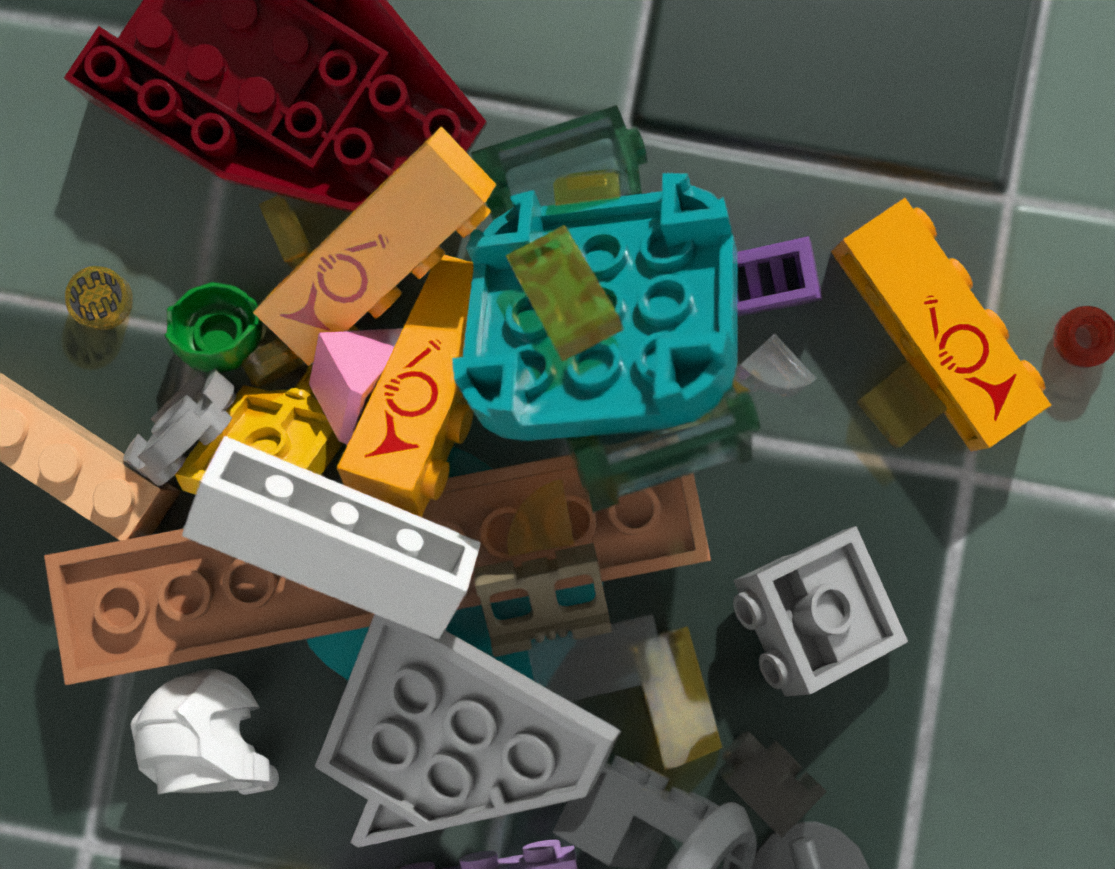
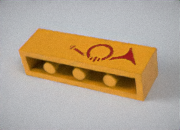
[253,127,496,366]
[831,198,1051,452]
[337,255,474,518]

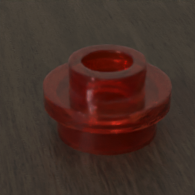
[1054,306,1115,368]

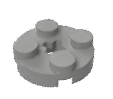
[123,368,236,486]

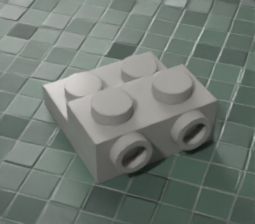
[733,526,908,697]

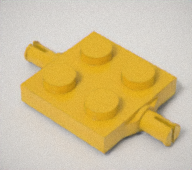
[175,364,343,494]

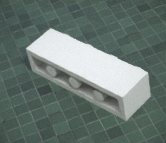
[182,436,481,640]

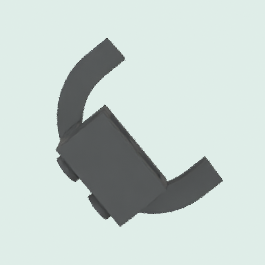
[552,755,756,869]

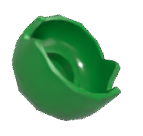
[164,282,263,373]

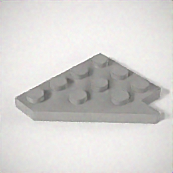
[315,614,620,848]

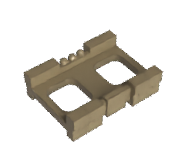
[474,543,612,657]

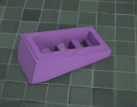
[737,236,823,317]

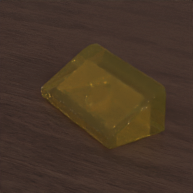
[628,626,722,770]

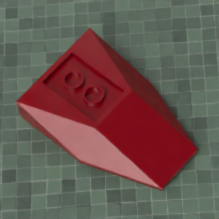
[64,0,487,213]

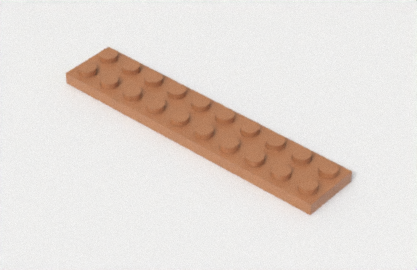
[44,432,711,685]

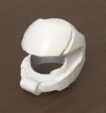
[131,669,279,795]

